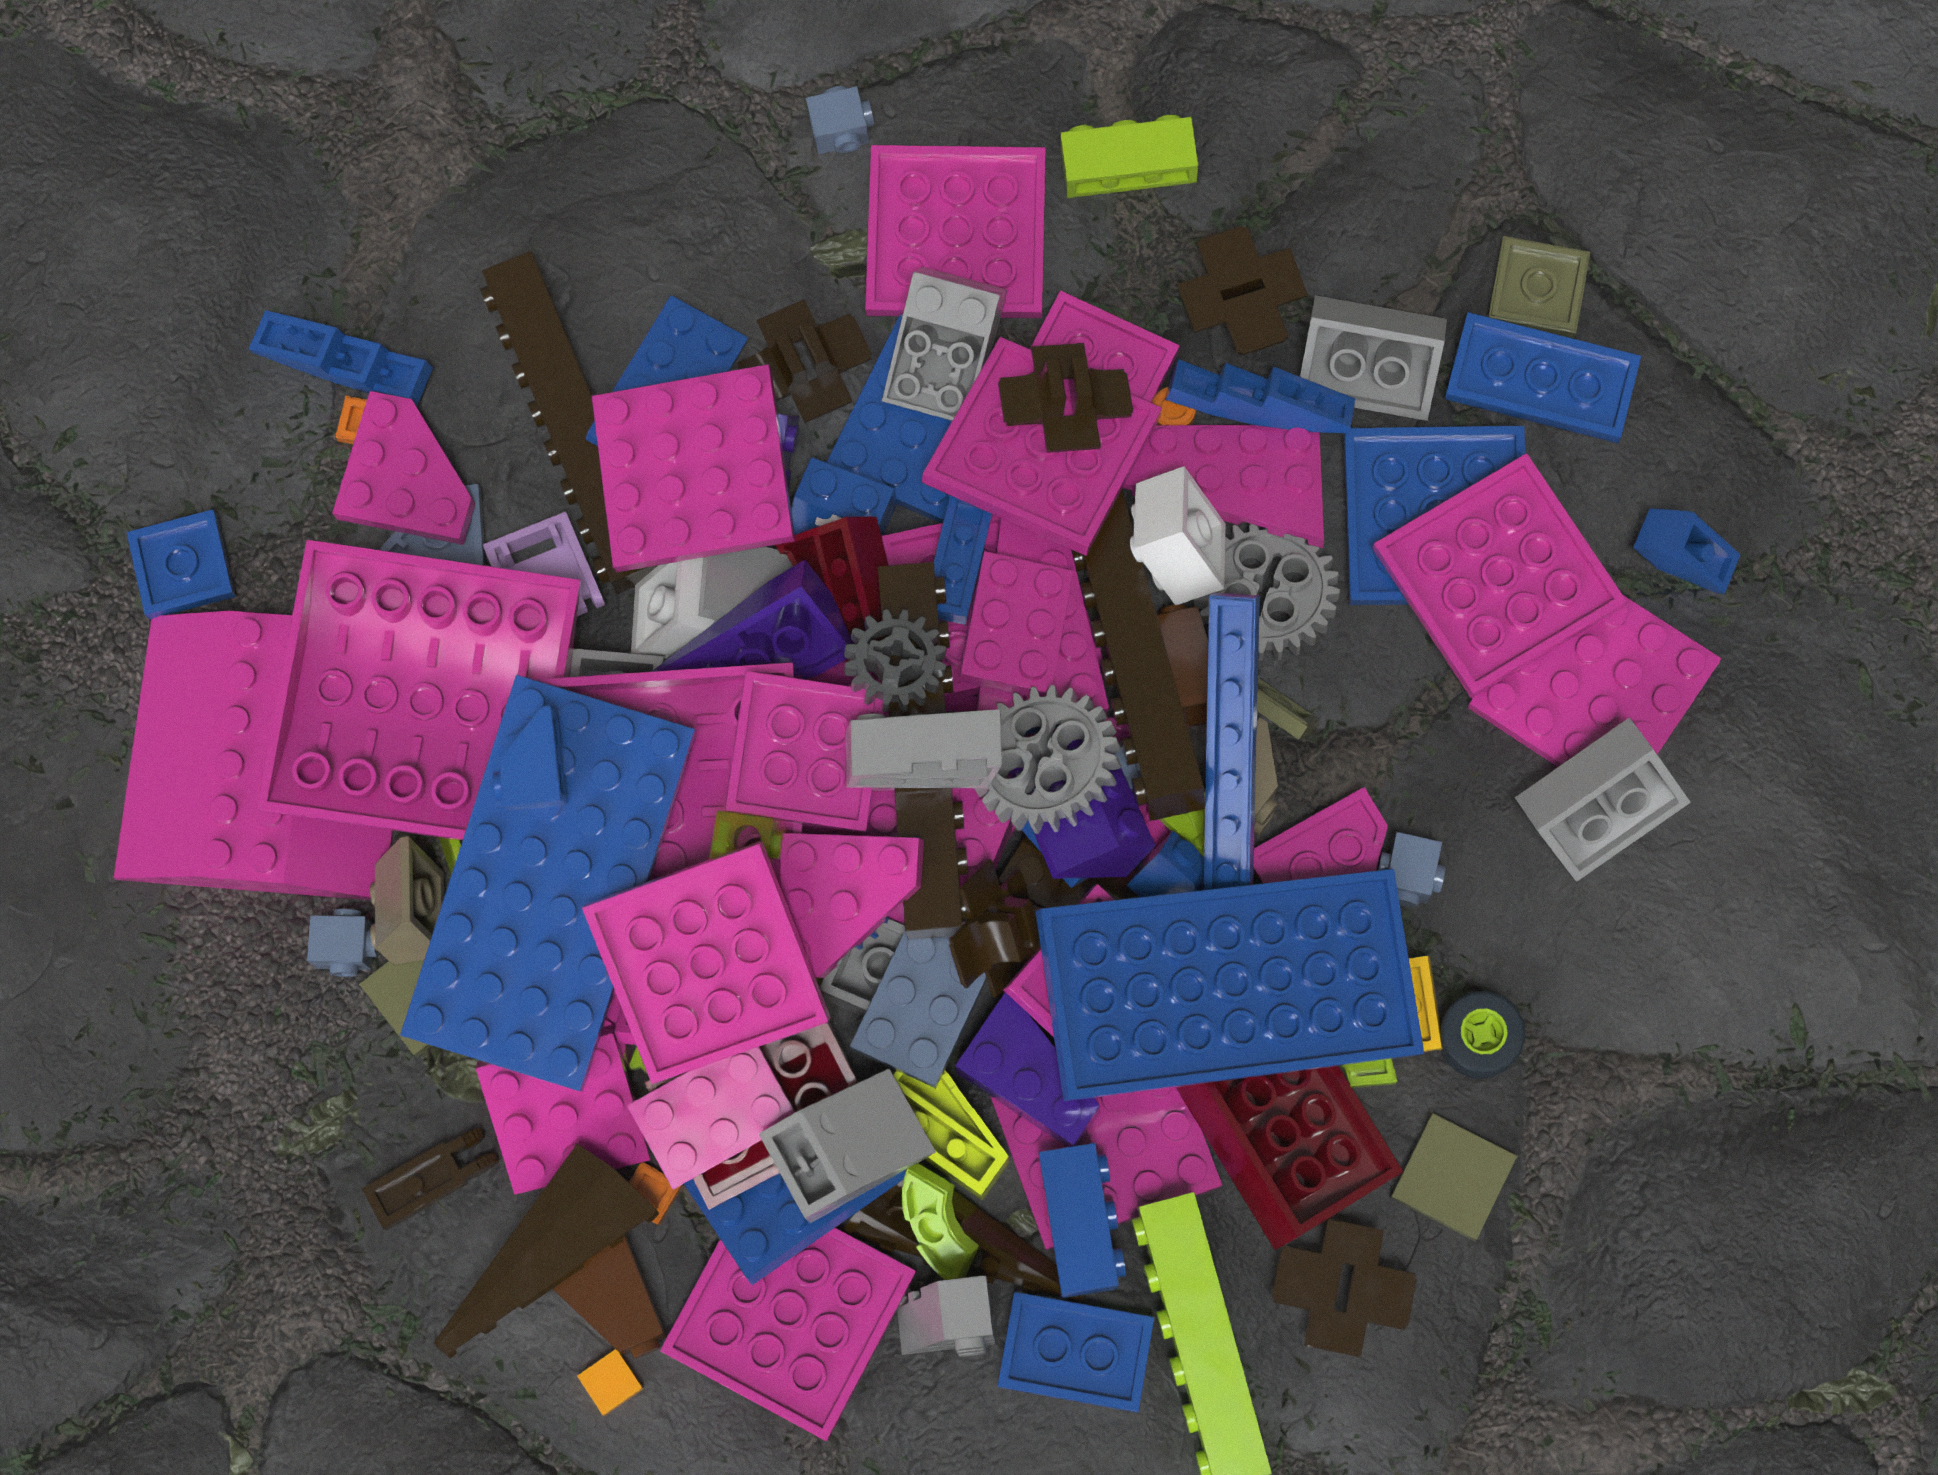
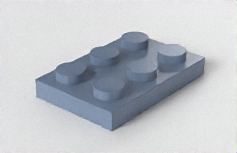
[850,932,987,1089]

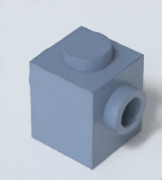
[806,86,874,155]
[1377,832,1446,907]
[307,909,379,977]

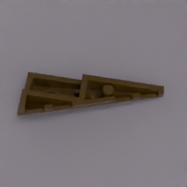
[433,1144,659,1359]
[840,1169,1082,1303]

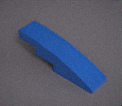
[249,310,433,407]
[1166,359,1355,434]

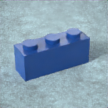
[1039,1143,1126,1298]

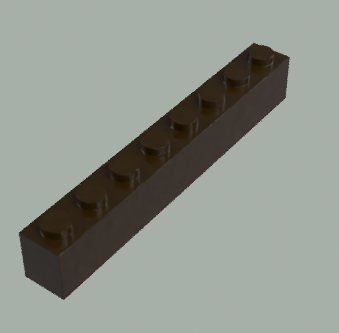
[480,251,658,595]
[1071,490,1205,821]
[878,562,968,940]

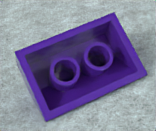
[1009,739,1156,879]

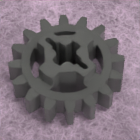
[844,609,946,712]

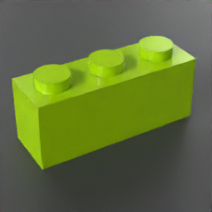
[1061,115,1198,198]

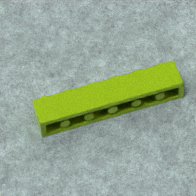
[1131,1192,1272,1475]

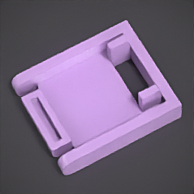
[483,512,605,616]

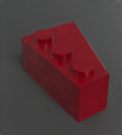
[775,517,889,662]

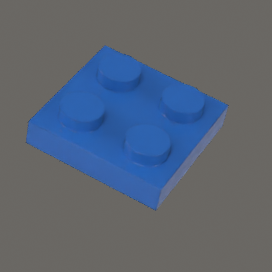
[126,509,236,620]

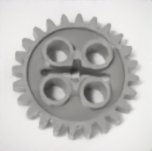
[1193,524,1340,661]
[974,685,1121,834]

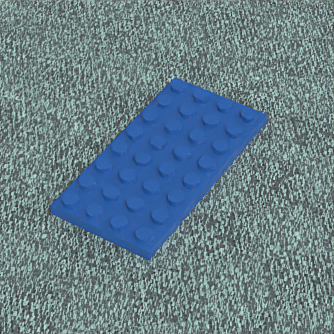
[400,675,697,1092]
[1035,869,1424,1101]

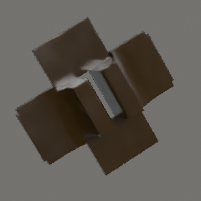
[1177,226,1308,355]
[737,299,872,423]
[998,343,1133,453]
[949,859,1040,997]
[1272,1219,1417,1358]

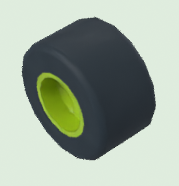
[1440,991,1526,1079]

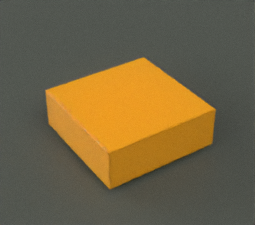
[577,1349,644,1416]

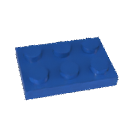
[998,1292,1154,1413]

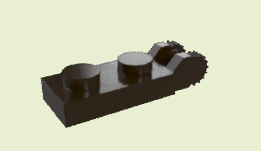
[361,1127,499,1231]

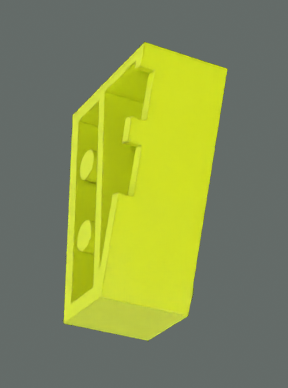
[893,1070,1009,1201]

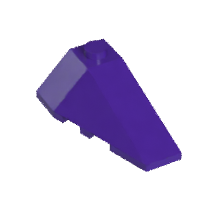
[653,560,853,679]

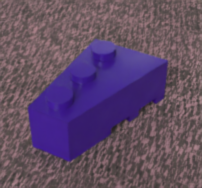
[955,992,1100,1147]

